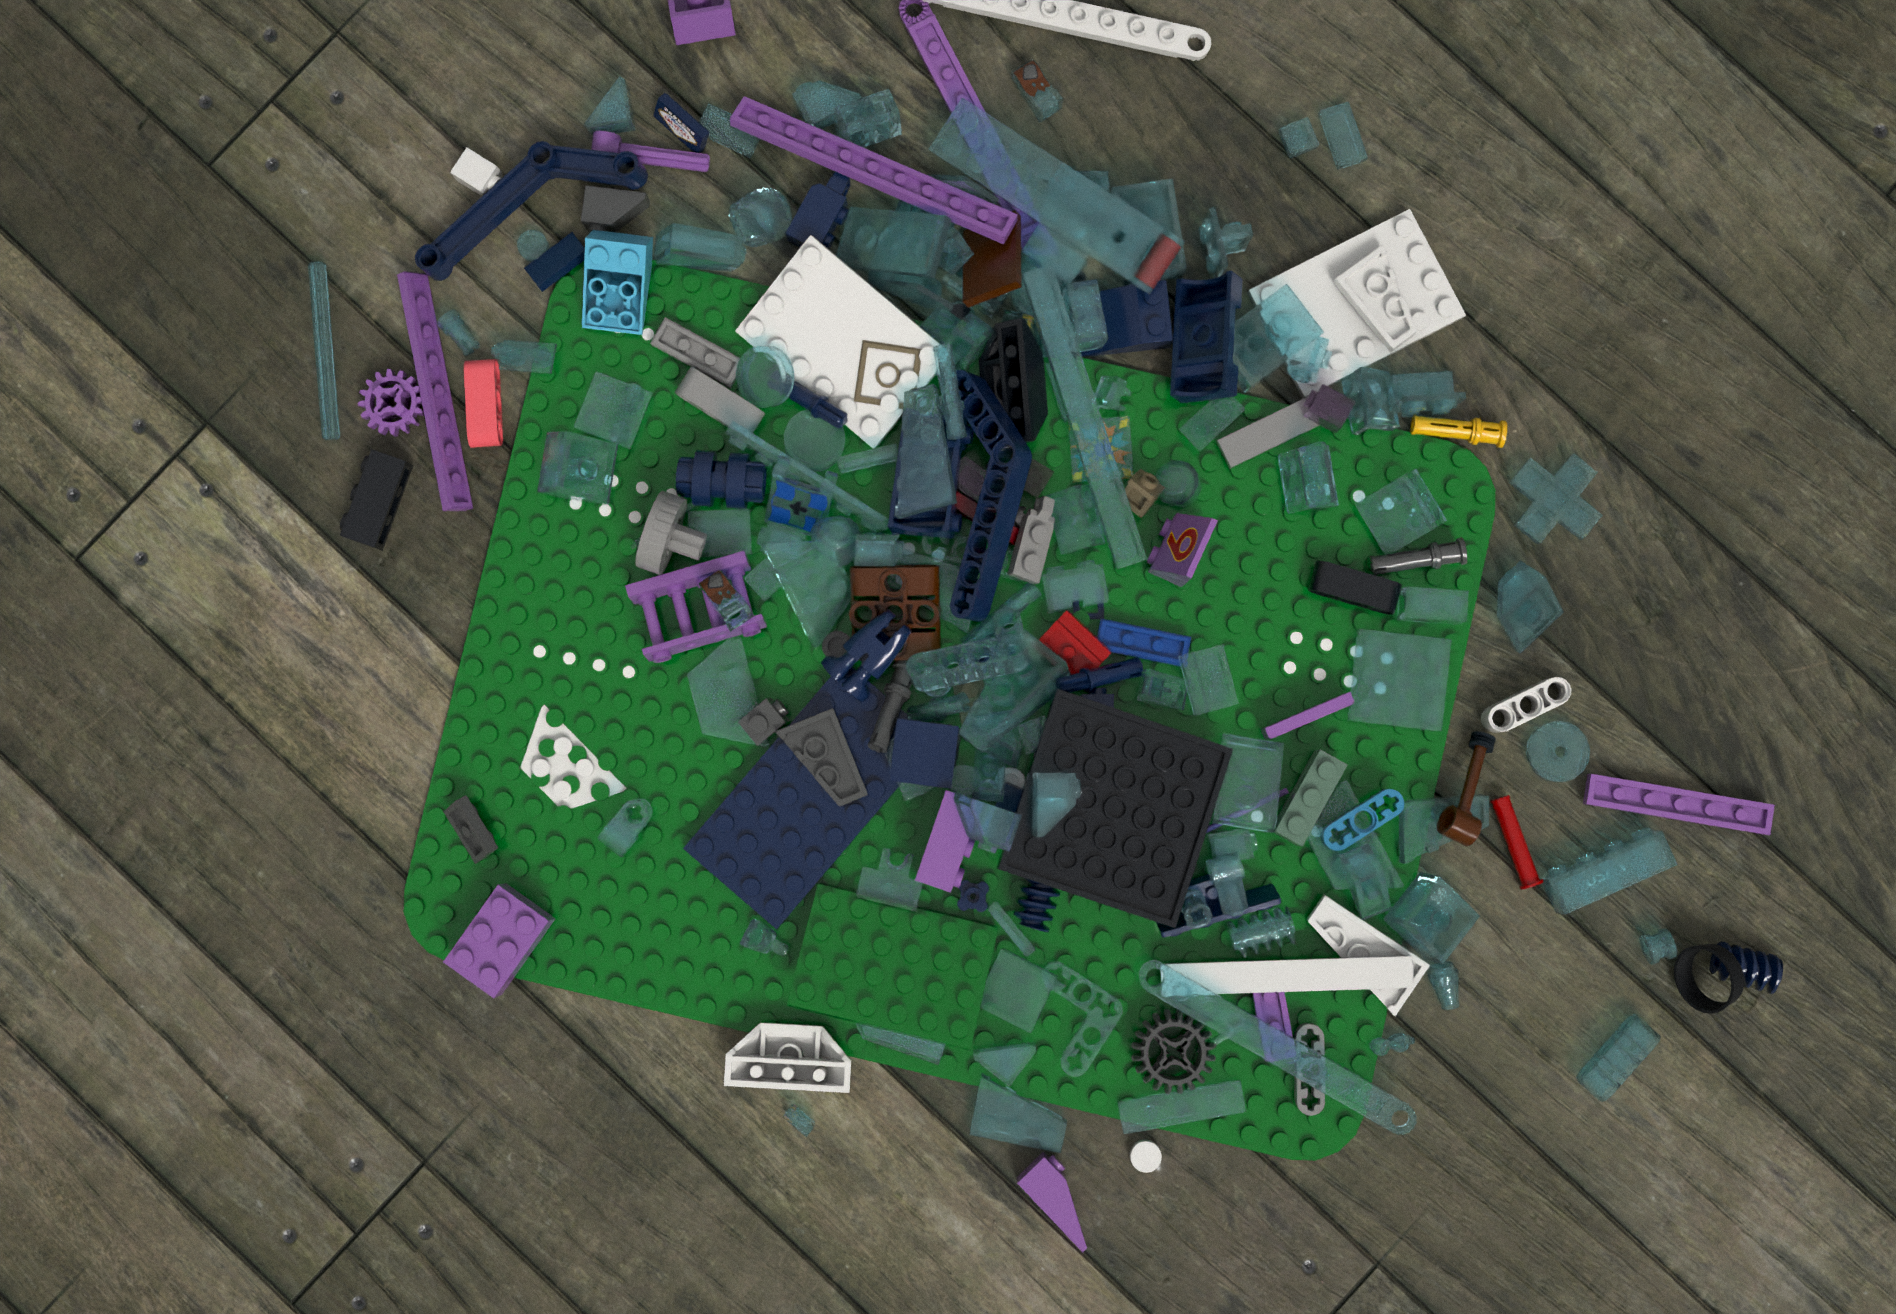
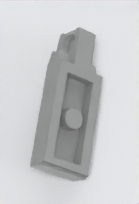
[1008,496,1055,584]

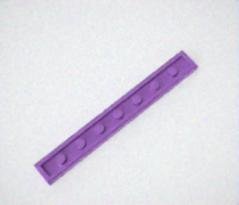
[397,271,473,511]

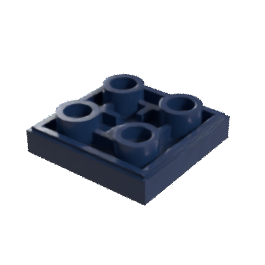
[889,718,959,789]

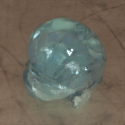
[729,187,793,247]

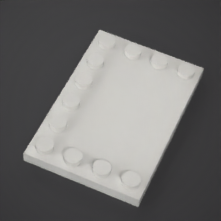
[1247,209,1466,399]
[735,235,952,449]

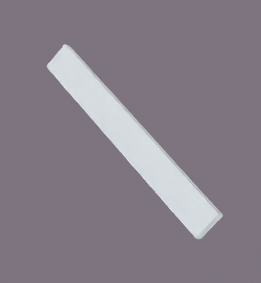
[1160,956,1414,996]

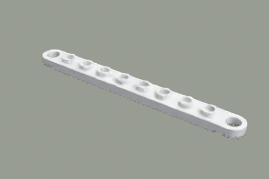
[922,0,1211,61]

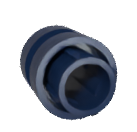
[676,450,767,509]

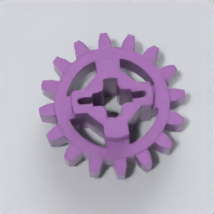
[358,369,424,437]

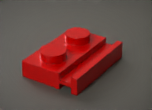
[1036,610,1112,675]

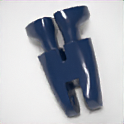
[821,609,912,702]

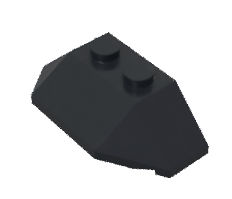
[979,318,1048,443]

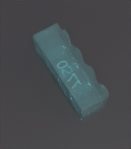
[1542,827,1678,915]

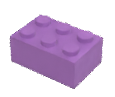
[915,790,985,893]
[443,883,556,998]

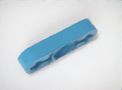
[1321,789,1404,851]

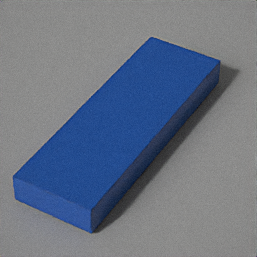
[1097,619,1191,668]

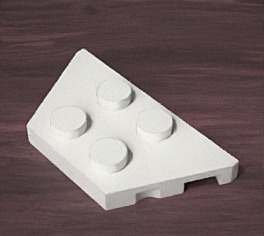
[520,705,627,809]

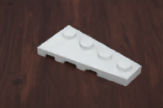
[1307,894,1430,1016]

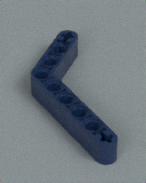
[948,370,1032,622]

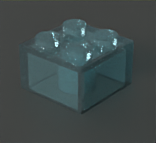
[1383,872,1480,964]

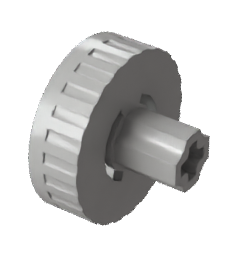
[635,491,707,575]

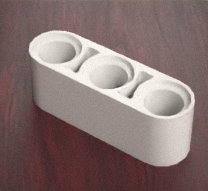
[1481,677,1571,733]

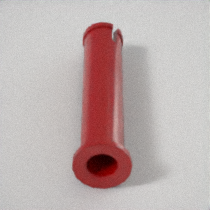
[1490,795,1544,890]

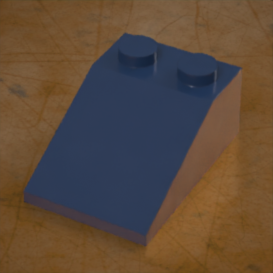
[1073,280,1173,357]

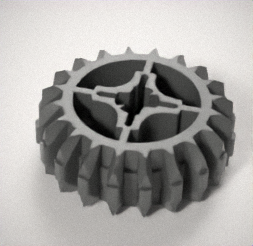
[1131,1009,1216,1094]

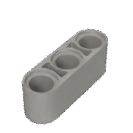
[674,367,765,440]

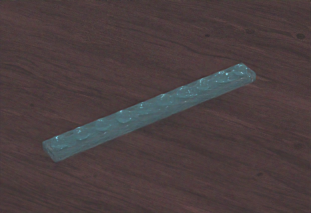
[1021,264,1147,569]

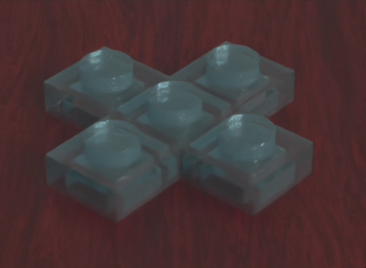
[1509,453,1603,544]

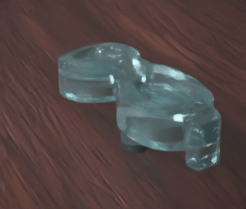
[1369,1033,1415,1056]

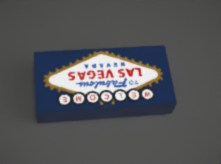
[653,93,710,153]

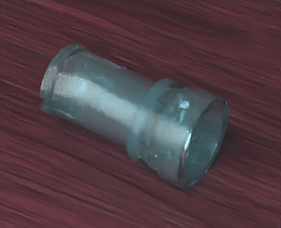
[436,309,480,356]

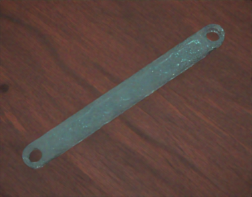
[1139,960,1417,1135]

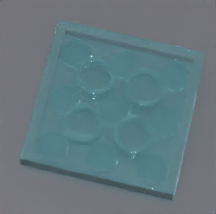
[1348,629,1452,732]

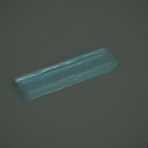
[1117,1080,1246,1134]

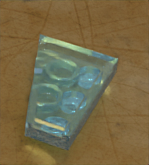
[1399,794,1489,864]
[969,1073,1067,1153]

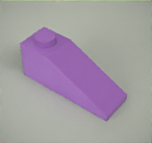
[1016,1152,1087,1253]

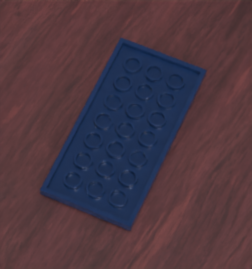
[683,667,913,930]

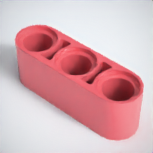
[464,359,503,448]

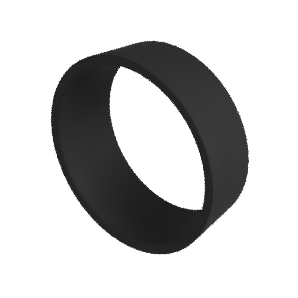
[1674,944,1744,1014]

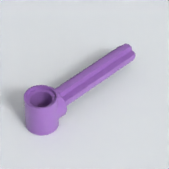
[591,131,710,172]

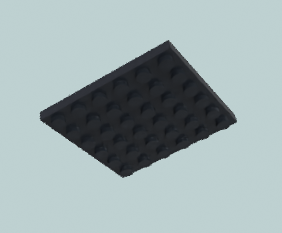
[997,689,1233,928]

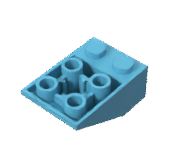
[582,230,653,335]

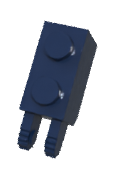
[785,171,851,249]

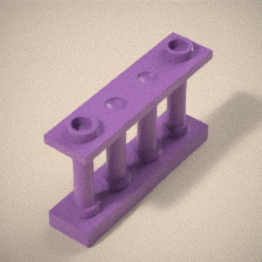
[625,551,767,663]

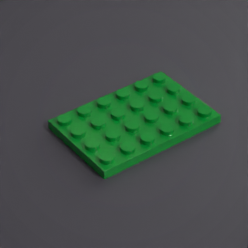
[787,884,999,1051]

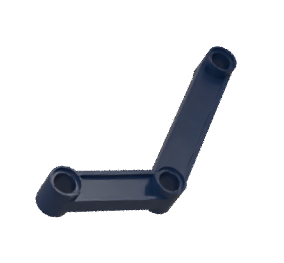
[415,141,648,281]

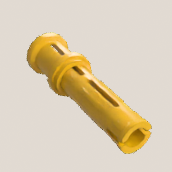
[1410,415,1507,448]

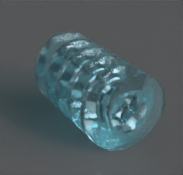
[1226,905,1295,958]

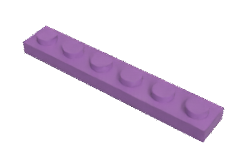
[1583,774,1775,835]

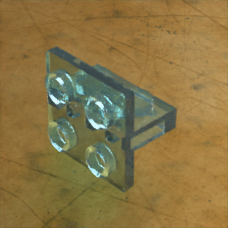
[1199,207,1253,278]
[1277,442,1339,514]

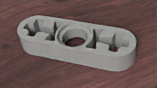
[1294,1022,1325,1116]

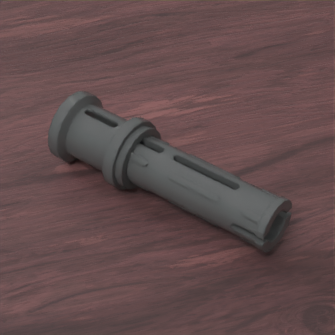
[1370,537,1467,576]
[867,660,920,753]

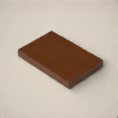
[963,210,1022,308]

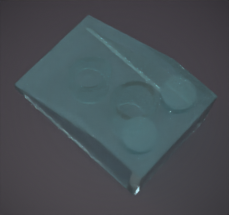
[1233,284,1324,394]

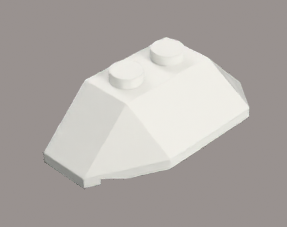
[724,1022,851,1093]

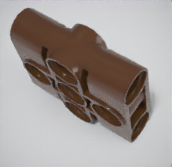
[849,564,942,661]

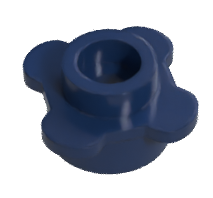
[957,880,989,912]

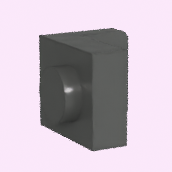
[738,697,790,746]

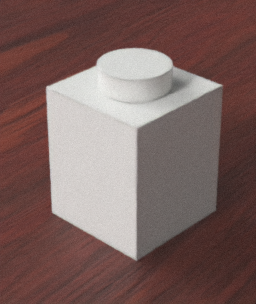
[450,147,503,196]

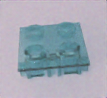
[574,371,653,449]

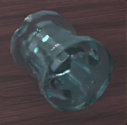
[1181,889,1212,929]

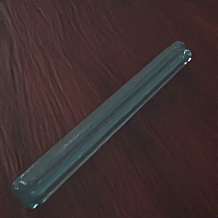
[308,261,340,441]

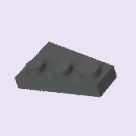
[775,708,869,807]

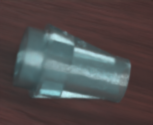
[1428,961,1460,1010]

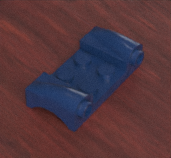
[1170,270,1243,403]
[888,409,974,538]

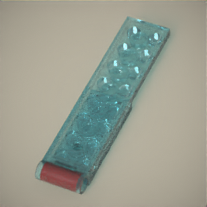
[928,98,1185,295]

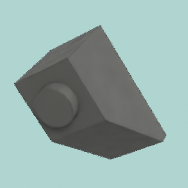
[581,185,650,233]

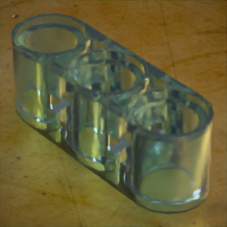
[1576,1014,1661,1102]

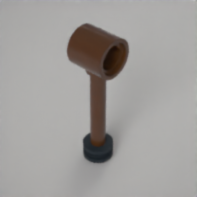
[1437,731,1496,847]

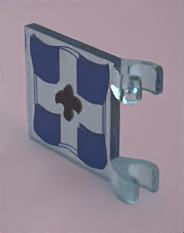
[764,455,838,540]

